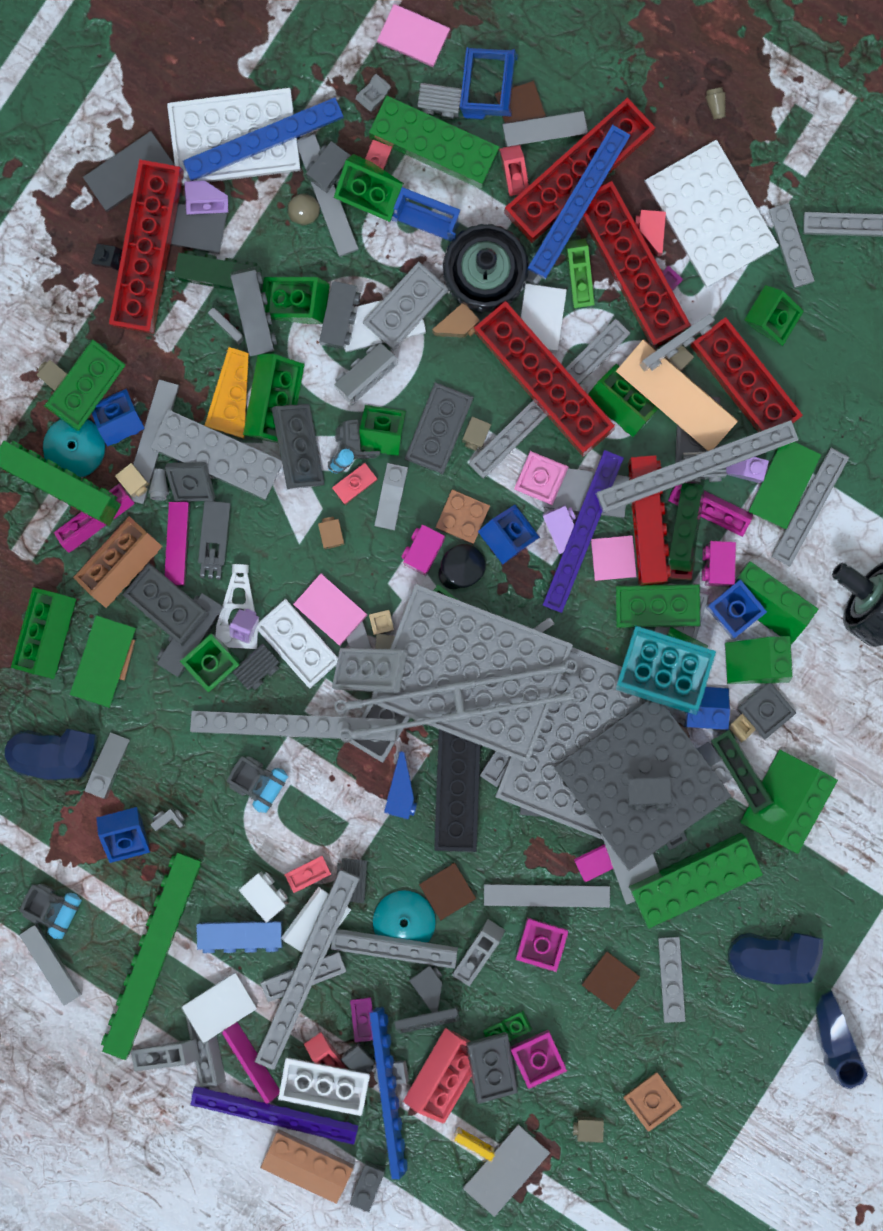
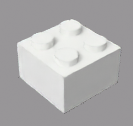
[239,871,288,922]

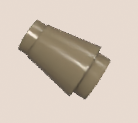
[705,88,726,120]

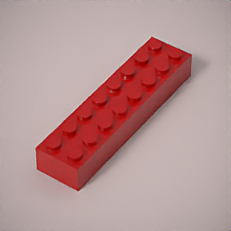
[504,97,655,243]
[109,159,184,334]
[582,181,691,349]
[474,301,615,457]

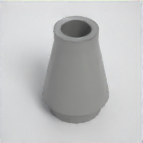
[148,469,169,501]

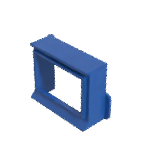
[460,47,518,119]
[391,187,460,242]

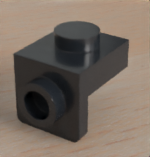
[91,244,122,271]

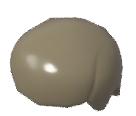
[287,194,320,225]

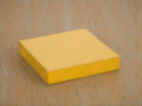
[454,1127,495,1162]

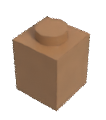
[318,517,345,549]

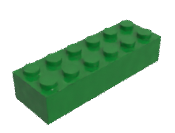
[369,95,499,190]
[0,440,121,526]
[628,833,763,929]

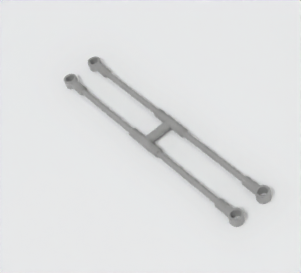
[335,660,583,743]

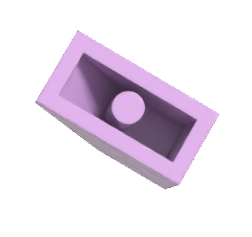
[184,181,228,214]
[726,457,769,484]
[543,504,576,554]
[230,609,259,644]

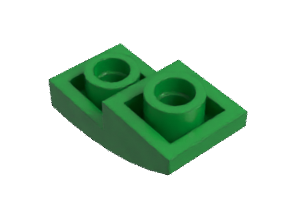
[483,1011,532,1042]

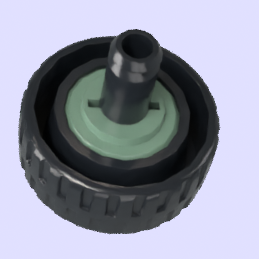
[443,224,529,313]
[832,562,883,647]

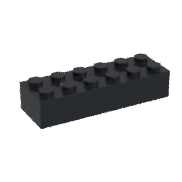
[434,729,480,852]

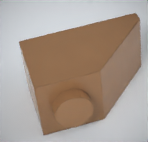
[432,304,480,338]

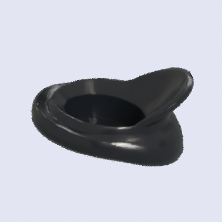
[438,544,486,589]

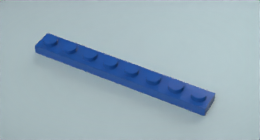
[183,97,344,181]
[528,125,630,279]
[369,1007,408,1179]

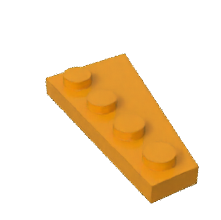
[204,347,249,439]

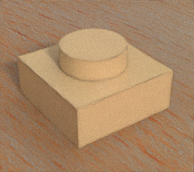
[369,610,394,635]
[729,713,756,742]

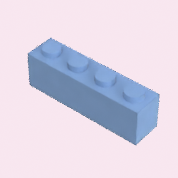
[197,921,283,953]

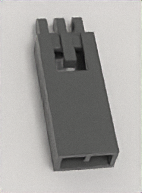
[198,501,232,580]

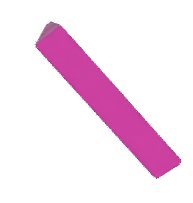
[668,482,753,537]
[54,483,134,552]
[165,502,190,586]
[574,844,613,882]
[222,1022,280,1104]

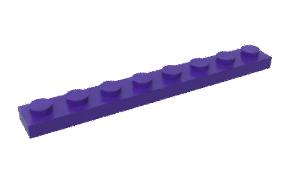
[543,450,624,613]
[190,1086,358,1145]

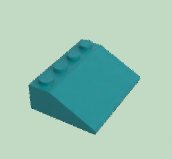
[616,626,717,715]

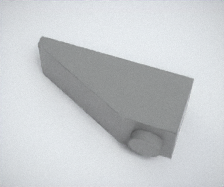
[375,463,408,531]
[85,732,130,799]
[452,919,505,987]
[131,1039,200,1071]

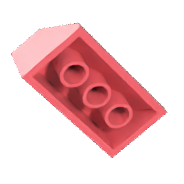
[403,1028,472,1124]

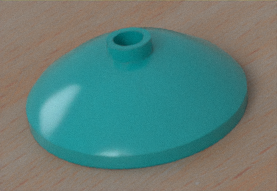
[43,419,105,478]
[373,890,436,943]

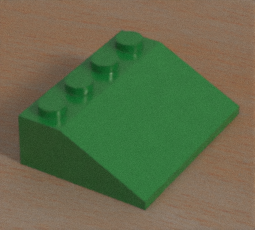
[739,749,838,854]

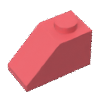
[499,145,529,196]
[635,210,666,257]
[304,1032,349,1070]

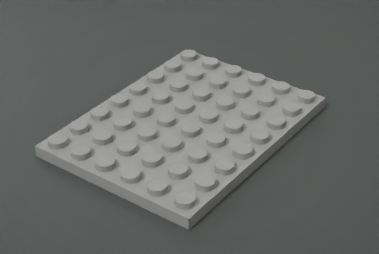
[371,584,573,763]
[495,647,648,840]

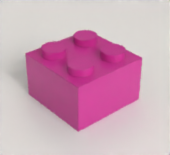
[402,525,445,576]
[701,541,736,587]
[515,917,569,972]
[510,1030,567,1089]

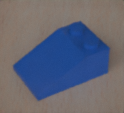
[384,751,417,819]

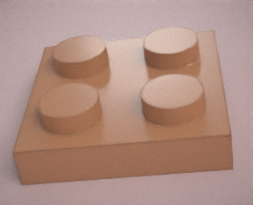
[436,490,490,544]
[623,1071,682,1132]

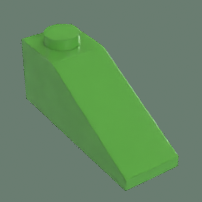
[565,239,594,308]

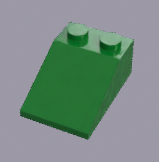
[333,154,404,222]
[262,277,330,324]
[725,636,793,684]

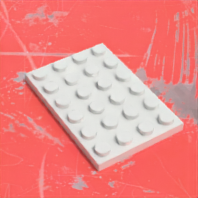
[167,88,301,185]
[645,140,778,288]

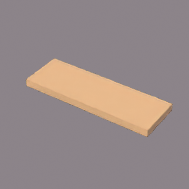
[616,339,738,451]

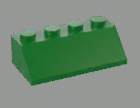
[243,354,305,443]
[732,561,819,644]
[11,588,76,679]

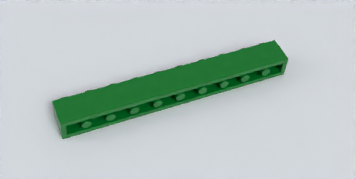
[101,852,203,1061]

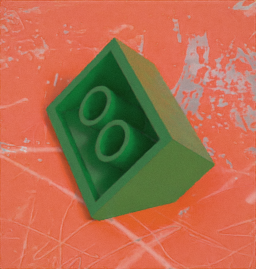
[588,364,659,437]

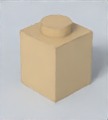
[115,463,150,498]

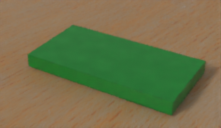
[44,340,126,431]
[748,442,821,530]
[616,584,701,628]
[70,615,137,708]

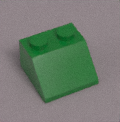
[744,285,804,346]
[359,405,406,455]
[180,633,241,692]

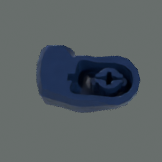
[5,729,97,780]
[728,932,824,985]
[816,990,868,1089]

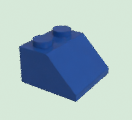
[92,389,145,447]
[478,505,540,564]
[706,580,767,639]
[684,687,730,730]
[96,807,150,863]

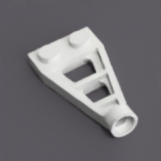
[216,564,258,649]

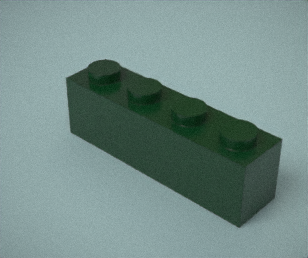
[174,251,262,291]
[669,483,704,572]
[711,730,774,814]

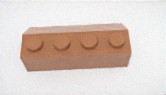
[73,516,162,608]
[260,1129,354,1204]

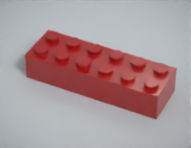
[690,317,803,432]
[628,455,671,585]

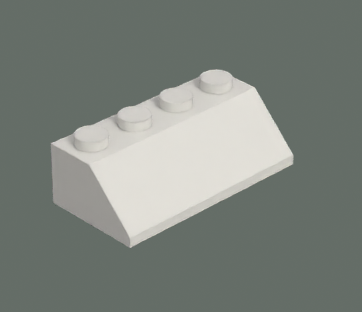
[278,1058,370,1116]

